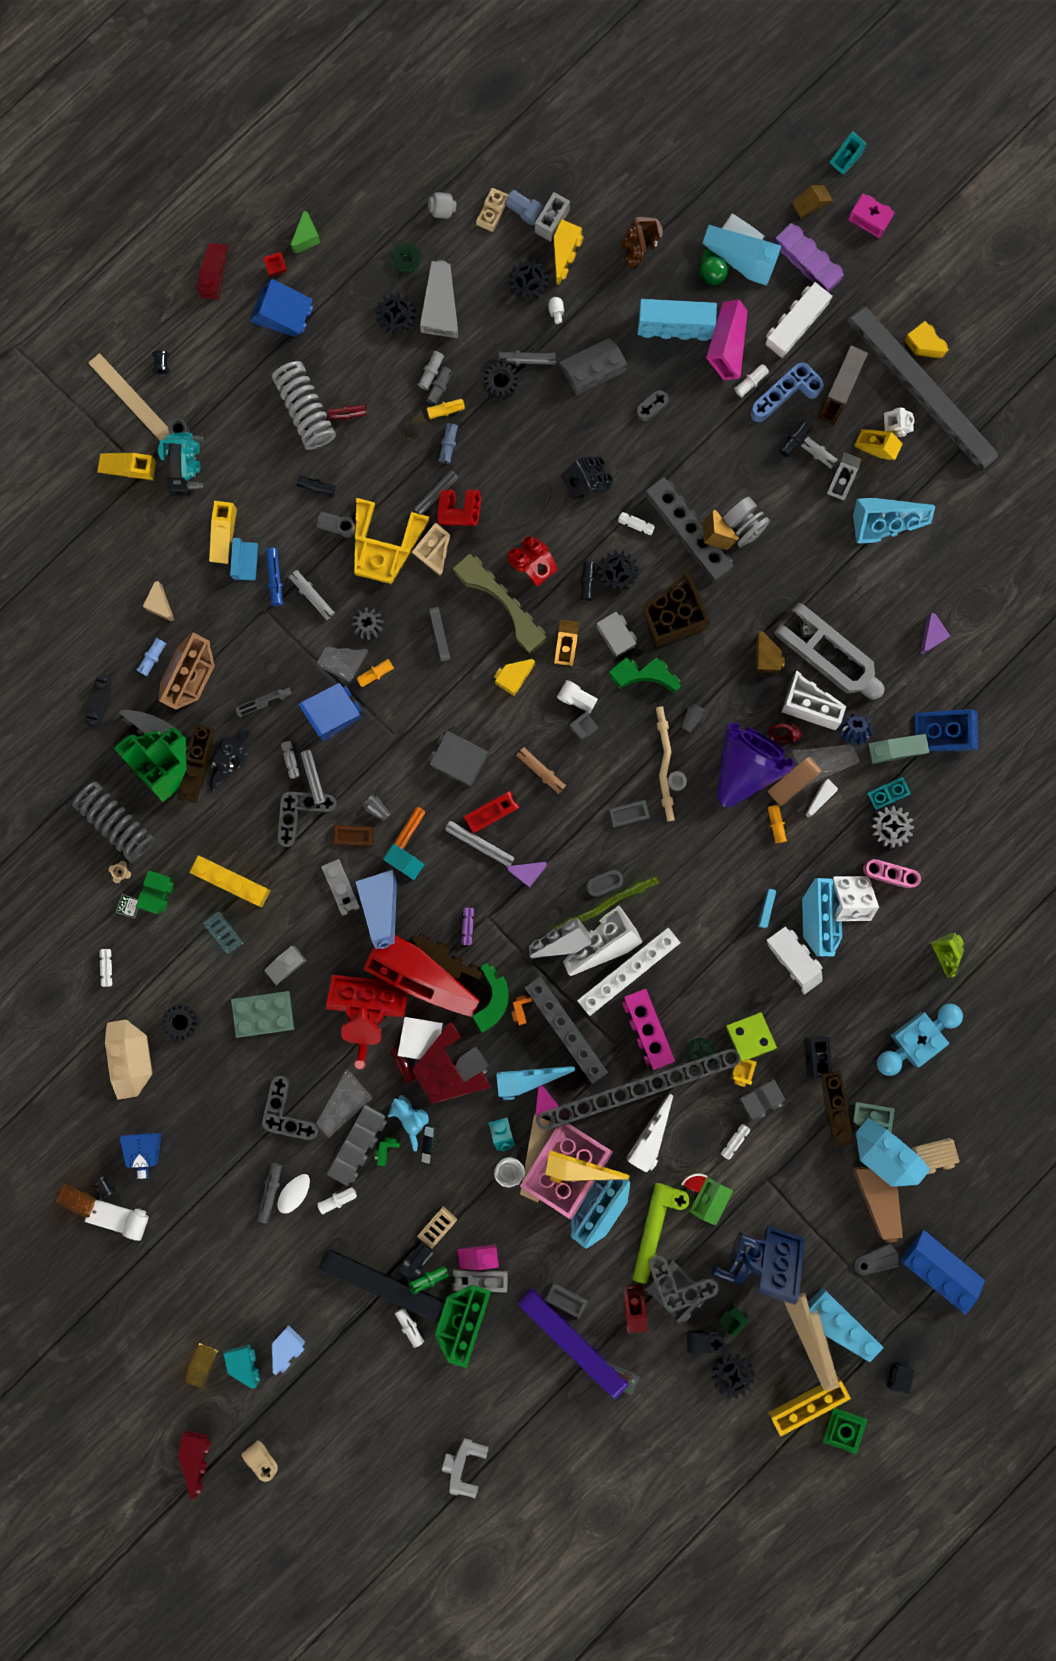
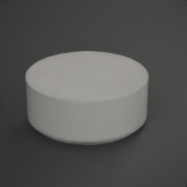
[667,771,687,791]

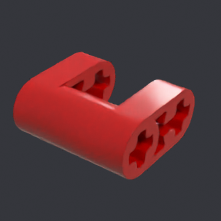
[438,490,481,526]

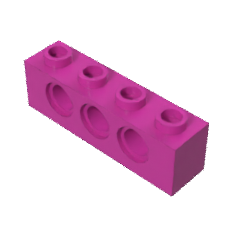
[622,989,675,1070]

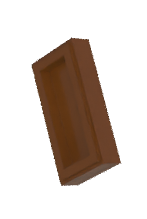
[333,825,374,846]

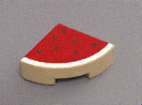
[681,1173,707,1193]

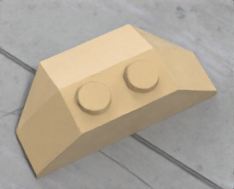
[105,1020,152,1100]

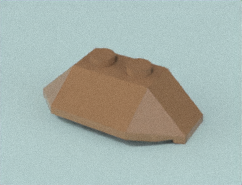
[158,632,215,709]

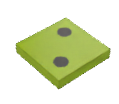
[725,1012,777,1062]

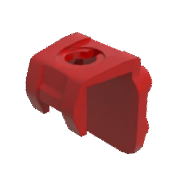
[508,536,558,586]

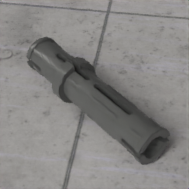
[499,350,555,366]
[256,1163,283,1223]

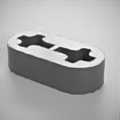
[637,390,668,421]

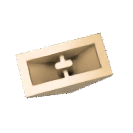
[143,581,174,621]

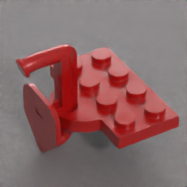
[326,975,408,1069]

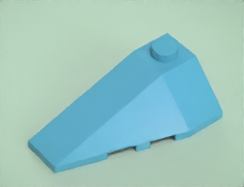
[703,225,781,286]
[853,498,935,543]
[497,1066,575,1100]

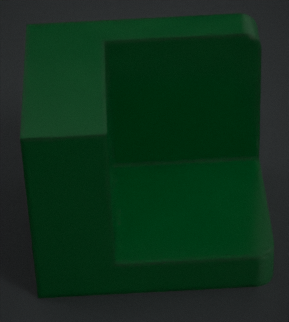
[717,1303,749,1338]

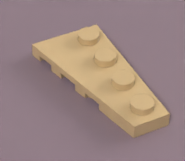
[520,1114,556,1202]

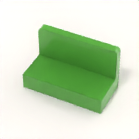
[690,1177,733,1225]

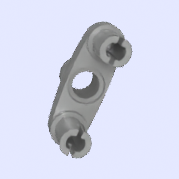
[441,1438,488,1498]

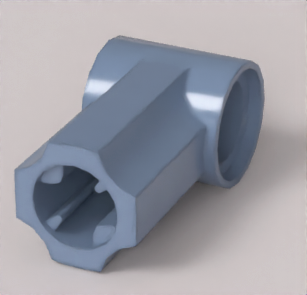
[505,190,544,226]

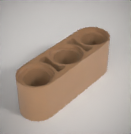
[768,756,822,806]

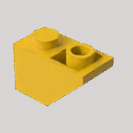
[904,321,949,358]

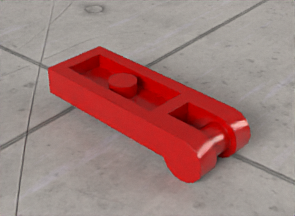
[464,791,520,834]

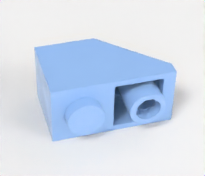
[272,1325,305,1375]

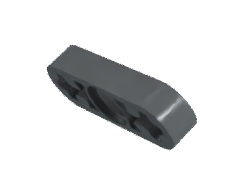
[429,607,451,662]

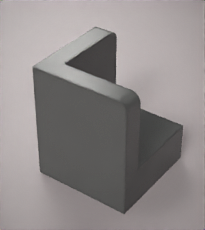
[569,711,598,742]

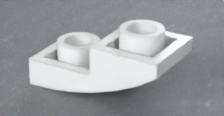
[722,214,764,240]

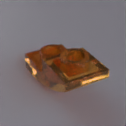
[56,1183,96,1218]

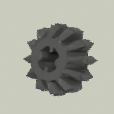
[351,607,384,640]

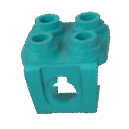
[158,432,200,481]

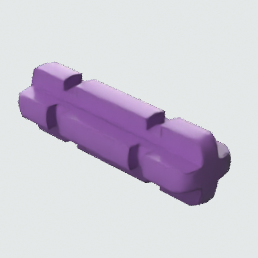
[461,908,474,945]

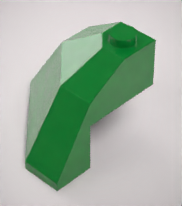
[114,727,186,802]

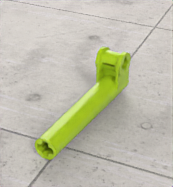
[632,1183,689,1284]

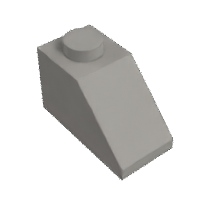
[264,946,306,985]

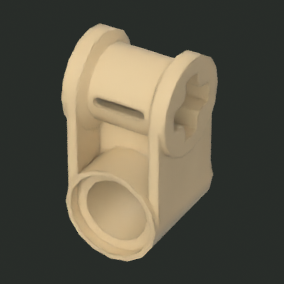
[242,1440,278,1482]

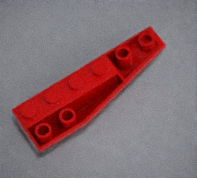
[364,935,480,1017]

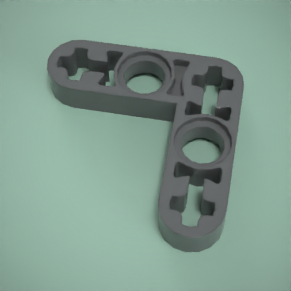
[278,792,337,848]
[262,1075,319,1140]
[649,1254,718,1311]

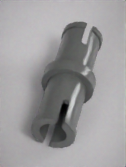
[426,367,453,406]

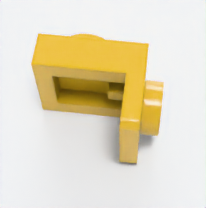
[731,1060,757,1087]

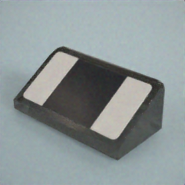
[421,1124,440,1167]

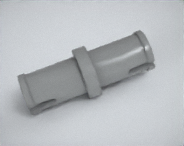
[418,351,444,391]
[801,437,838,469]

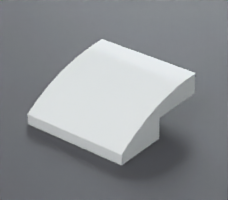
[398,1017,443,1059]

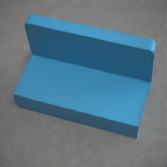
[230,538,258,581]

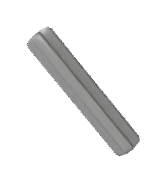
[301,750,325,804]

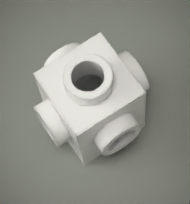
[884,408,914,437]

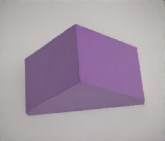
[920,613,950,654]
[508,862,547,888]

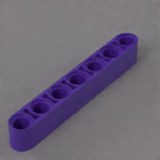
[517,1288,629,1400]

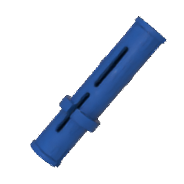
[265,548,283,606]

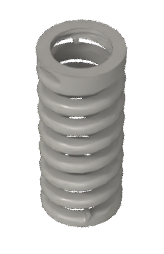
[272,361,336,450]

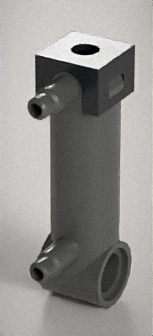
[167,418,204,496]

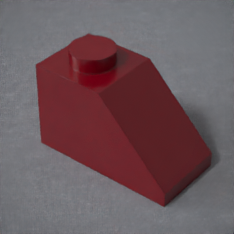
[623,1284,647,1333]

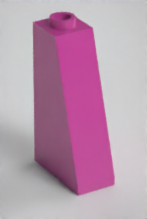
[706,299,748,380]

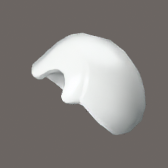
[494,1157,525,1187]

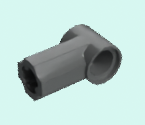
[317,511,356,538]

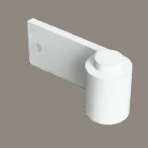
[85,1199,149,1240]

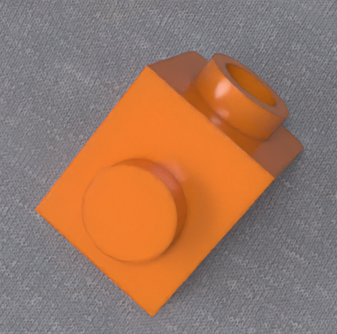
[511,995,532,1025]

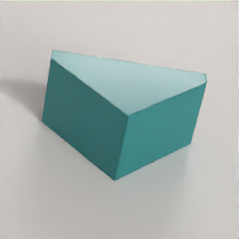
[829,131,867,175]
[383,843,425,880]

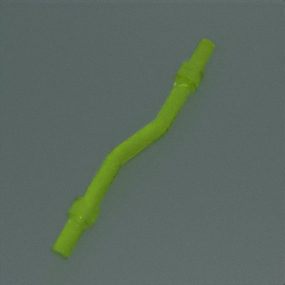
[553,876,659,930]

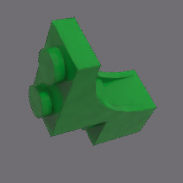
[608,657,681,694]

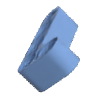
[750,362,824,422]

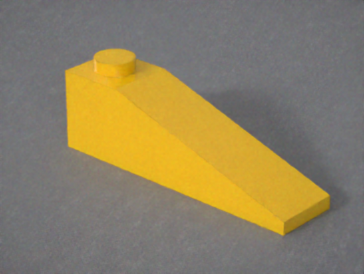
[546,1151,630,1183]

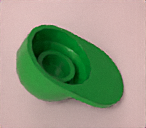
[700,248,730,285]

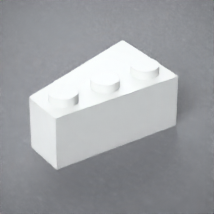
[782,671,846,731]
[767,926,823,995]

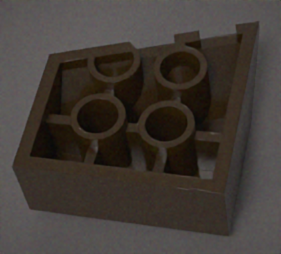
[642,571,710,648]

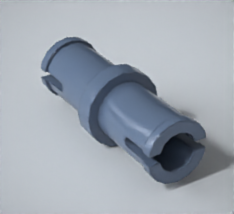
[439,423,458,464]

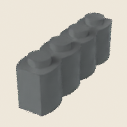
[327,1104,387,1186]

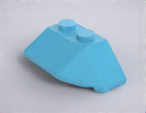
[802,878,842,956]
[856,1118,930,1187]
[571,1180,630,1249]

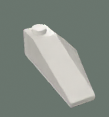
[563,906,642,976]
[626,1092,673,1173]

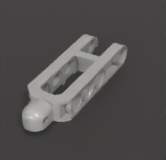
[774,603,885,700]

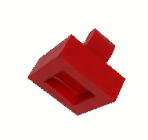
[263,252,287,277]

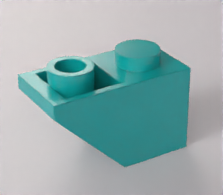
[224,1345,260,1389]

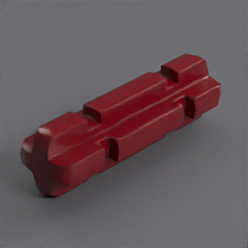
[391,1046,415,1084]

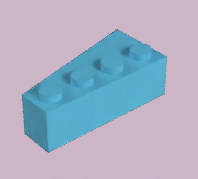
[808,1288,884,1362]

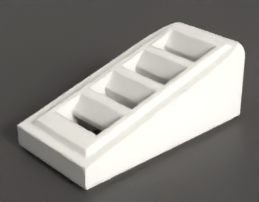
[805,779,838,817]

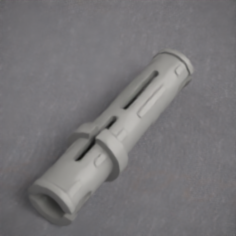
[289,570,335,621]

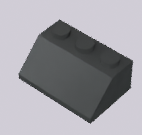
[559,338,627,396]

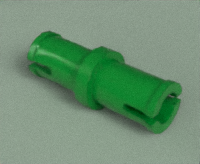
[409,1266,449,1294]

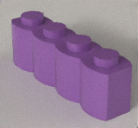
[774,223,844,293]

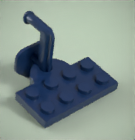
[711,1226,805,1305]

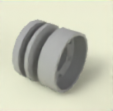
[723,496,770,547]

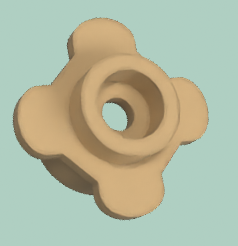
[109,861,131,883]

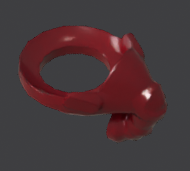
[768,722,803,745]

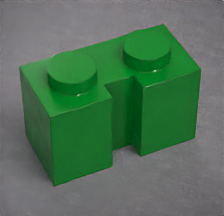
[136,870,175,915]

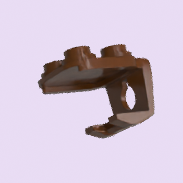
[622,217,663,269]

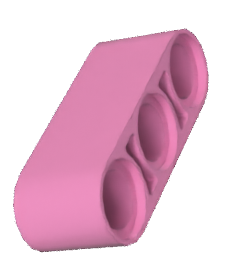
[863,859,921,888]

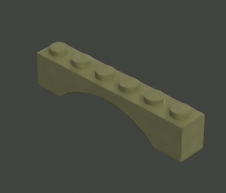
[453,554,546,656]

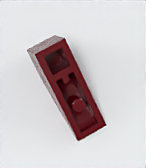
[197,243,228,300]

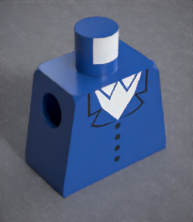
[120,1133,161,1179]

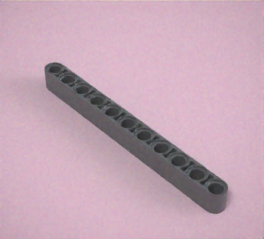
[848,306,998,470]
[536,1049,740,1130]

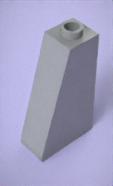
[420,260,458,339]

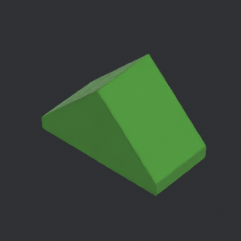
[291,211,320,254]

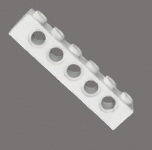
[577,928,680,1016]

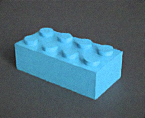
[638,299,717,341]

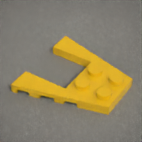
[354,498,430,584]

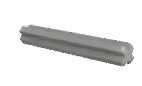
[445,821,514,867]

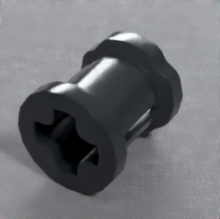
[152,350,170,375]
[91,1175,116,1201]

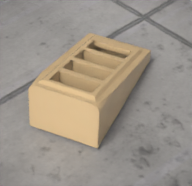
[417,1206,457,1249]

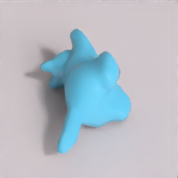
[388,1095,429,1152]

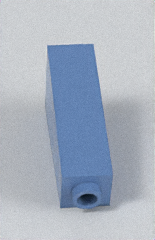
[356,870,397,949]

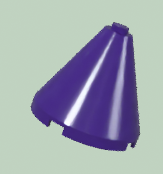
[717,723,795,807]

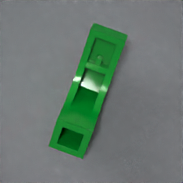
[473,963,509,1033]

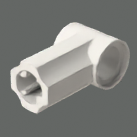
[557,680,598,713]

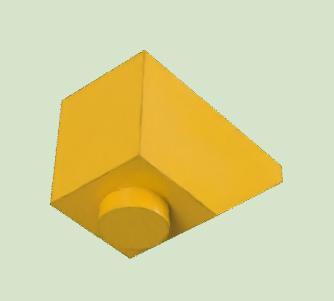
[854,429,903,460]
[494,659,535,696]

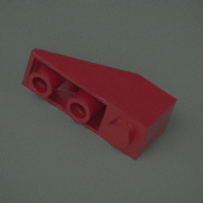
[178,1431,211,1500]

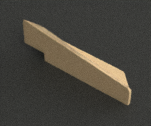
[784,1293,840,1390]

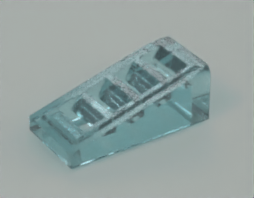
[203,912,243,954]

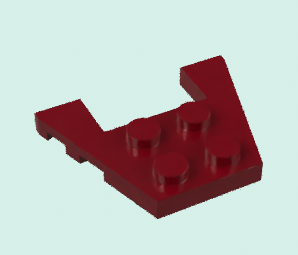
[412,1022,492,1104]

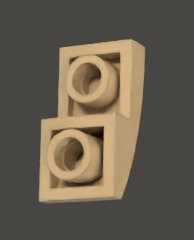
[476,188,508,232]

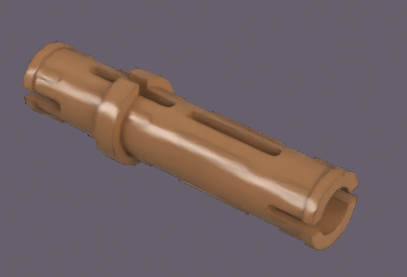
[516,747,567,794]

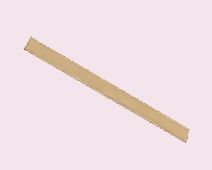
[89,353,196,459]

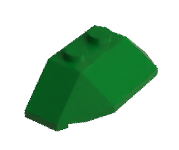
[435,1284,491,1368]

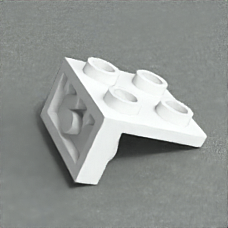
[833,876,879,921]

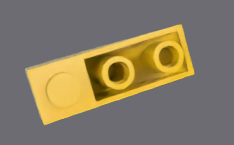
[554,219,584,285]
[97,453,157,481]
[209,501,237,564]

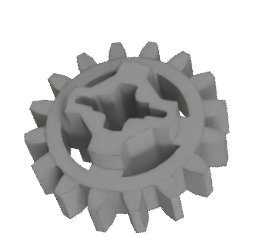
[871,806,914,848]

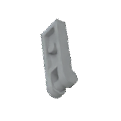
[322,859,360,916]
[452,1269,508,1292]

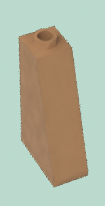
[853,1167,903,1242]

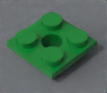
[822,1408,867,1454]

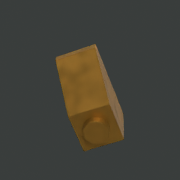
[554,619,579,666]
[756,632,785,673]

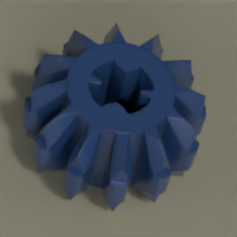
[839,713,872,746]

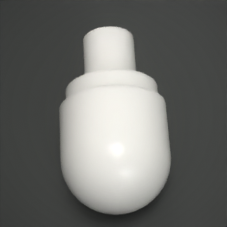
[548,297,564,324]

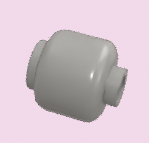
[428,192,456,219]

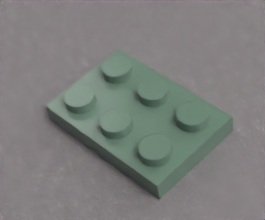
[231,991,295,1038]

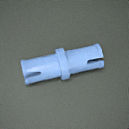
[137,638,166,676]

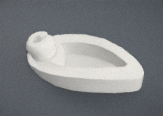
[277,1174,310,1214]

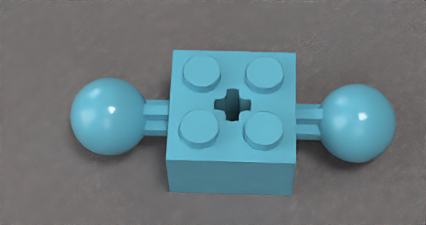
[877,1004,963,1076]

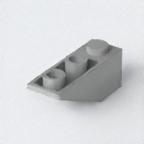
[529,917,591,958]

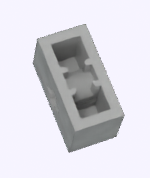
[535,192,570,242]

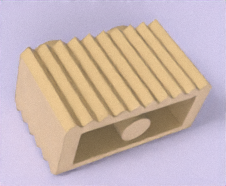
[912,1138,959,1174]

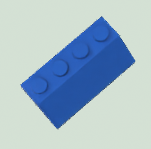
[899,1230,985,1315]

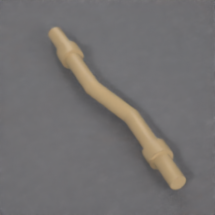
[656,706,675,822]

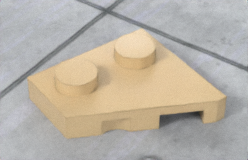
[412,523,450,576]

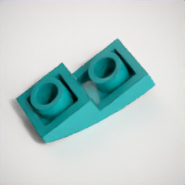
[868,777,911,810]

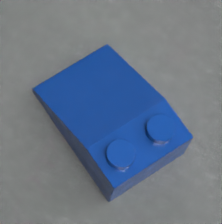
[915,709,978,751]

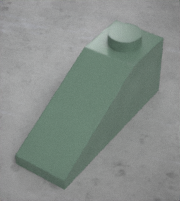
[868,734,929,764]

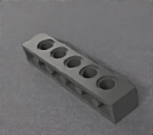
[645,477,733,584]
[525,976,608,1084]

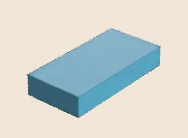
[757,889,776,928]

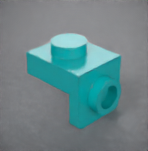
[489,1118,515,1151]

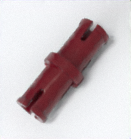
[327,404,367,421]

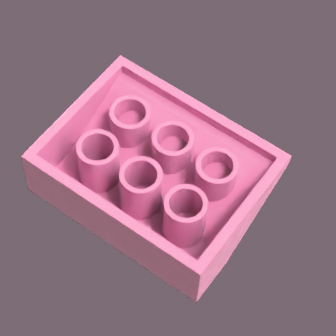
[520,1123,613,1219]

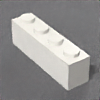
[765,282,832,359]

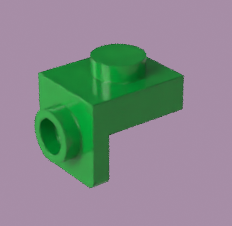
[374,1137,401,1166]

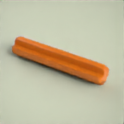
[394,807,425,849]

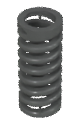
[72,782,155,863]

